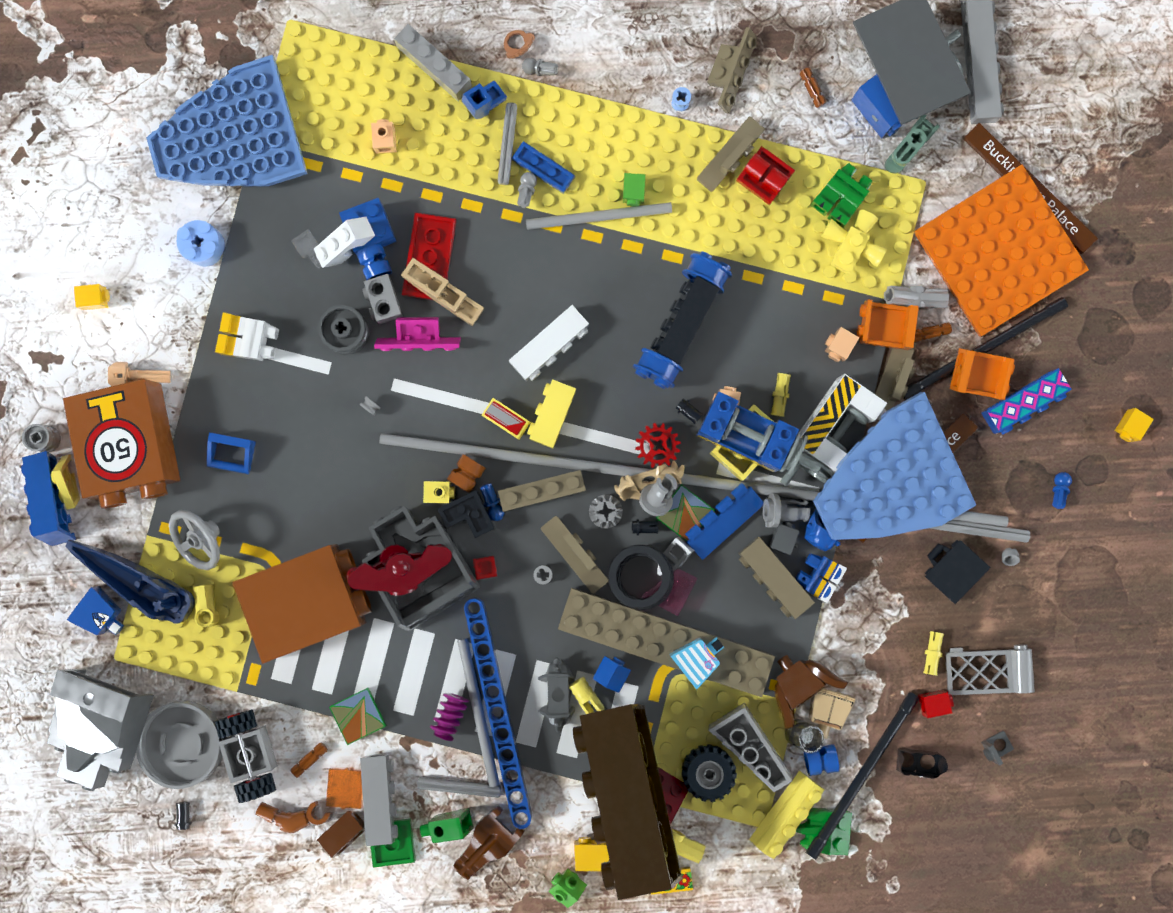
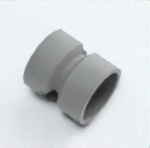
[22,424,61,453]

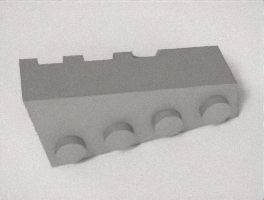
[708,703,792,792]

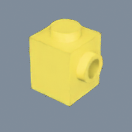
[423,481,455,503]

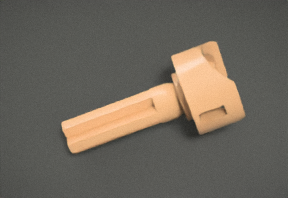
[108,361,171,386]

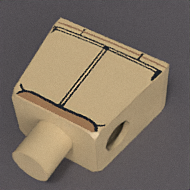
[809,688,855,739]

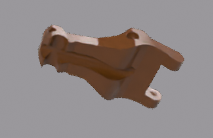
[453,805,525,880]

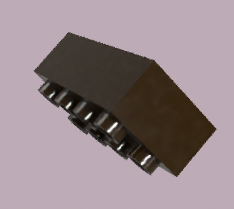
[573,704,683,900]

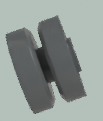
[318,305,369,355]

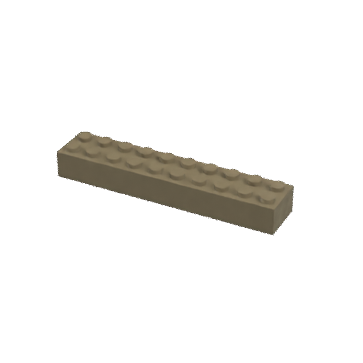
[558,587,775,697]

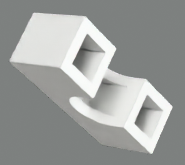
[314,217,375,268]

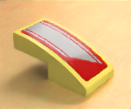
[482,398,531,440]

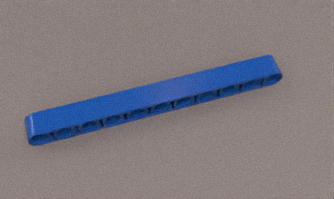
[464,598,532,829]

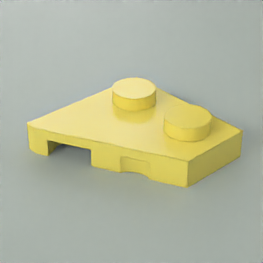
[51,454,80,510]

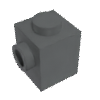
[768,521,801,555]

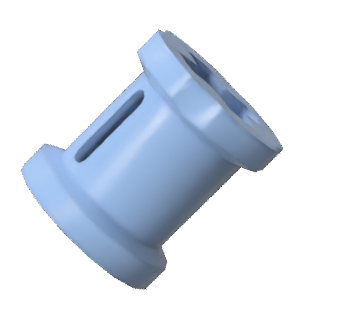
[671,87,691,112]

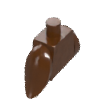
[775,655,849,729]

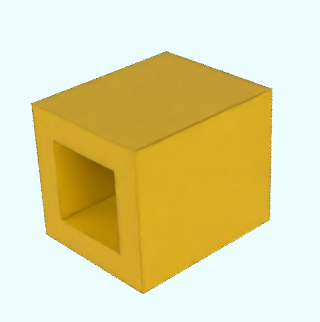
[74,284,110,310]
[1114,408,1154,442]

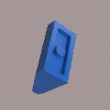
[207,432,256,474]

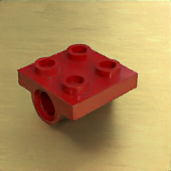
[736,146,795,206]

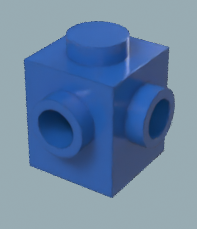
[593,656,631,693]

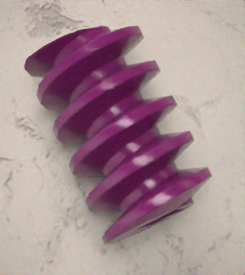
[430,693,469,741]

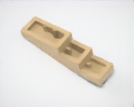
[401,258,484,326]

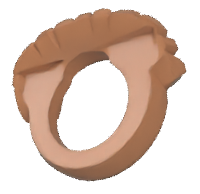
[504,30,535,59]

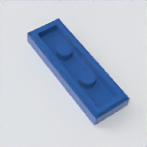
[512,141,575,194]

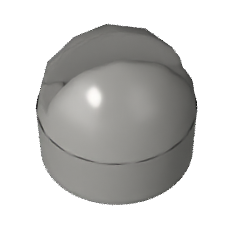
[1002,548,1020,566]

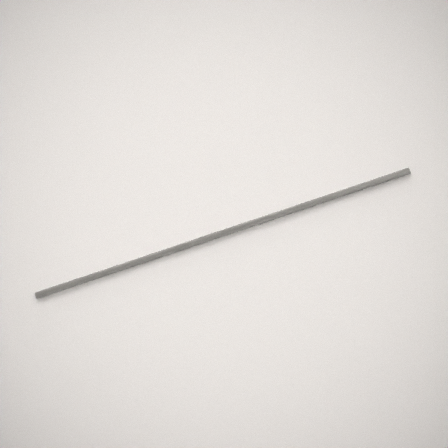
[379,433,1008,527]

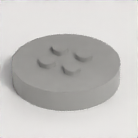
[136,701,225,789]

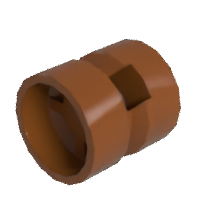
[447,454,486,493]

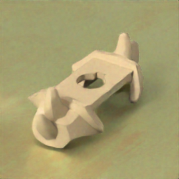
[614,461,684,501]

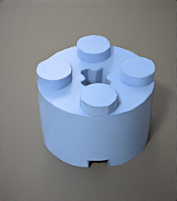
[176,220,225,267]

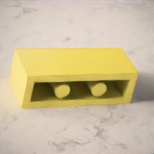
[527,379,576,449]

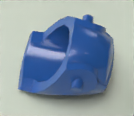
[804,508,840,551]

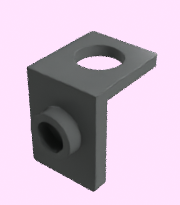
[981,730,1014,766]

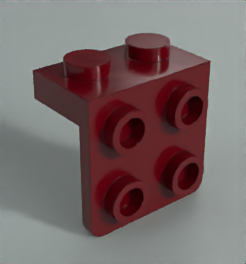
[658,767,688,824]

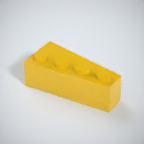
[574,837,609,871]

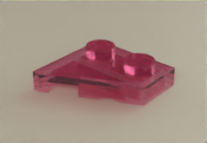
[642,568,698,616]

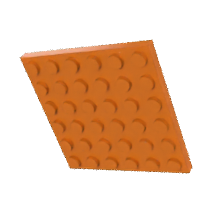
[914,164,1089,337]

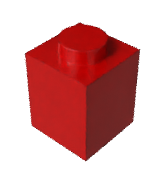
[918,690,954,718]

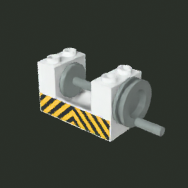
[780,374,887,486]

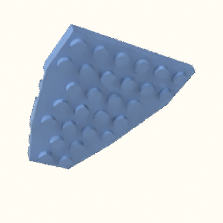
[146,55,308,186]
[813,392,976,540]

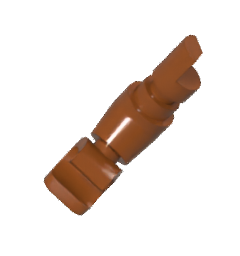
[255,801,332,833]

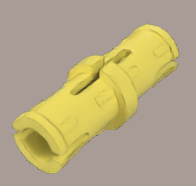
[771,373,791,417]
[923,631,944,676]

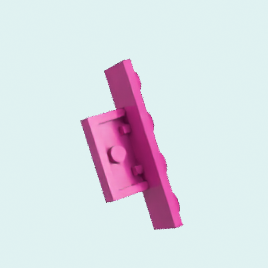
[374,317,461,351]

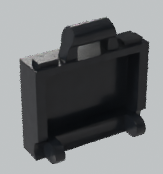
[925,540,991,604]

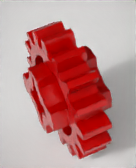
[635,423,681,468]

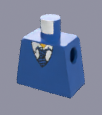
[67,586,124,635]

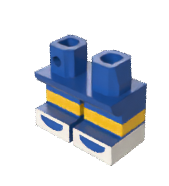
[795,553,847,603]

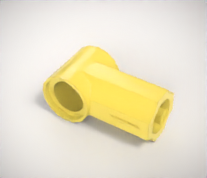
[193,584,220,627]
[671,828,706,864]

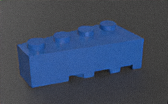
[21,451,76,546]

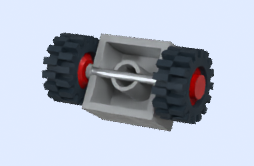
[215,709,278,803]

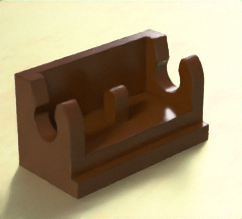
[317,810,365,858]

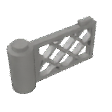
[945,644,1035,695]

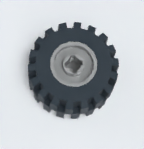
[682,744,737,802]

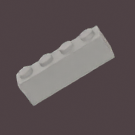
[394,24,472,102]
[360,755,398,846]

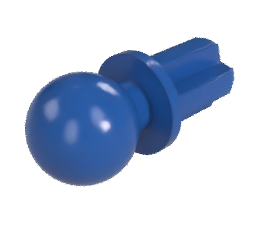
[1052,472,1072,509]
[480,483,504,521]

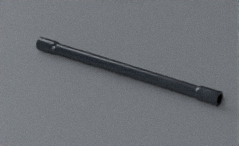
[904,297,1068,400]
[805,691,920,860]

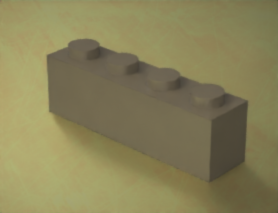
[498,470,586,512]
[738,537,815,619]

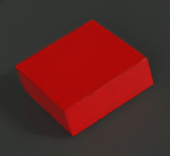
[473,556,498,580]

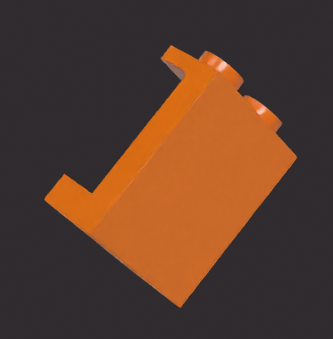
[857,299,919,350]
[950,348,1015,400]

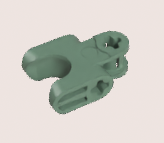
[884,114,940,174]

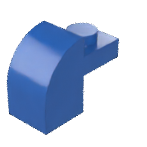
[462,80,507,119]

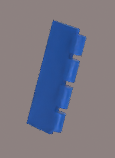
[685,483,764,560]

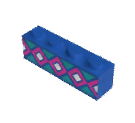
[981,368,1072,435]

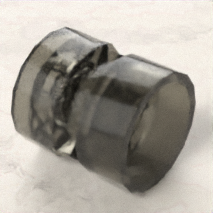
[785,719,824,753]

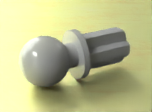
[522,58,558,76]
[517,172,537,208]

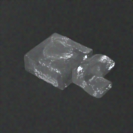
[291,229,322,269]

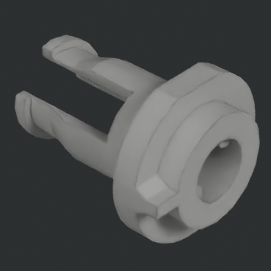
[639,474,677,516]
[763,493,810,528]

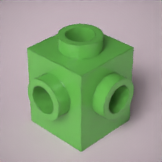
[548,868,587,908]

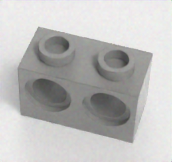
[362,274,403,324]

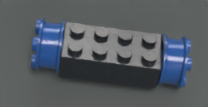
[633,251,733,389]

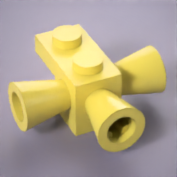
[821,210,887,275]

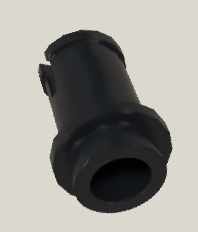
[675,399,703,424]
[632,519,658,536]
[174,802,192,830]

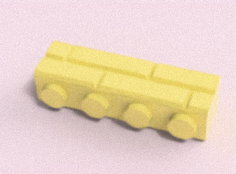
[749,771,824,859]

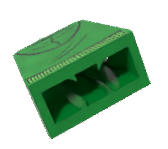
[420,808,474,843]

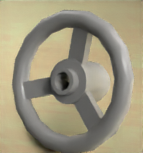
[169,510,220,570]

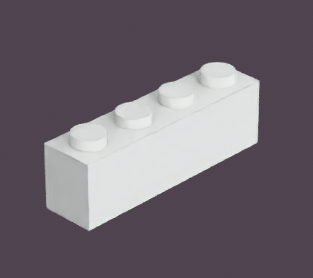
[509,305,589,381]

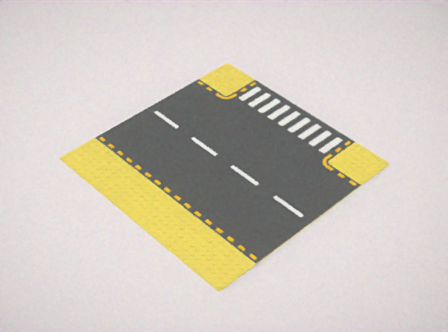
[114,20,926,827]

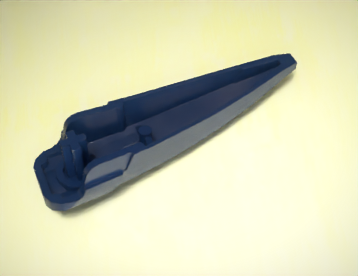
[65,540,195,624]

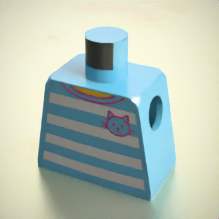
[669,637,724,689]

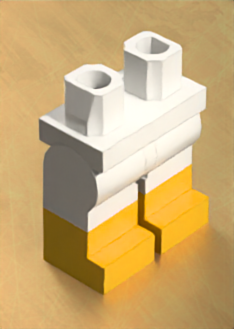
[215,312,279,361]

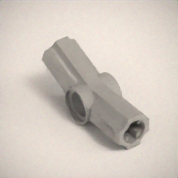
[884,286,949,310]

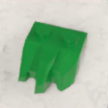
[796,808,852,856]

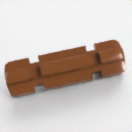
[800,67,826,108]
[914,322,952,342]
[290,743,328,778]

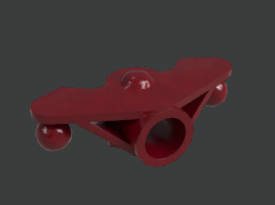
[347,544,452,596]

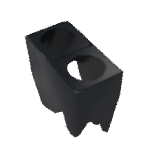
[896,748,948,779]

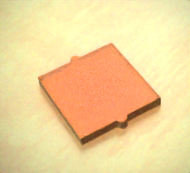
[326,768,362,810]

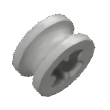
[359,396,381,416]
[534,565,553,584]

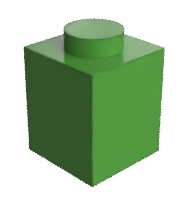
[623,173,646,207]

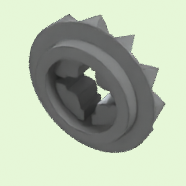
[589,495,623,528]

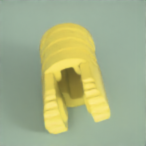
[569,676,605,714]

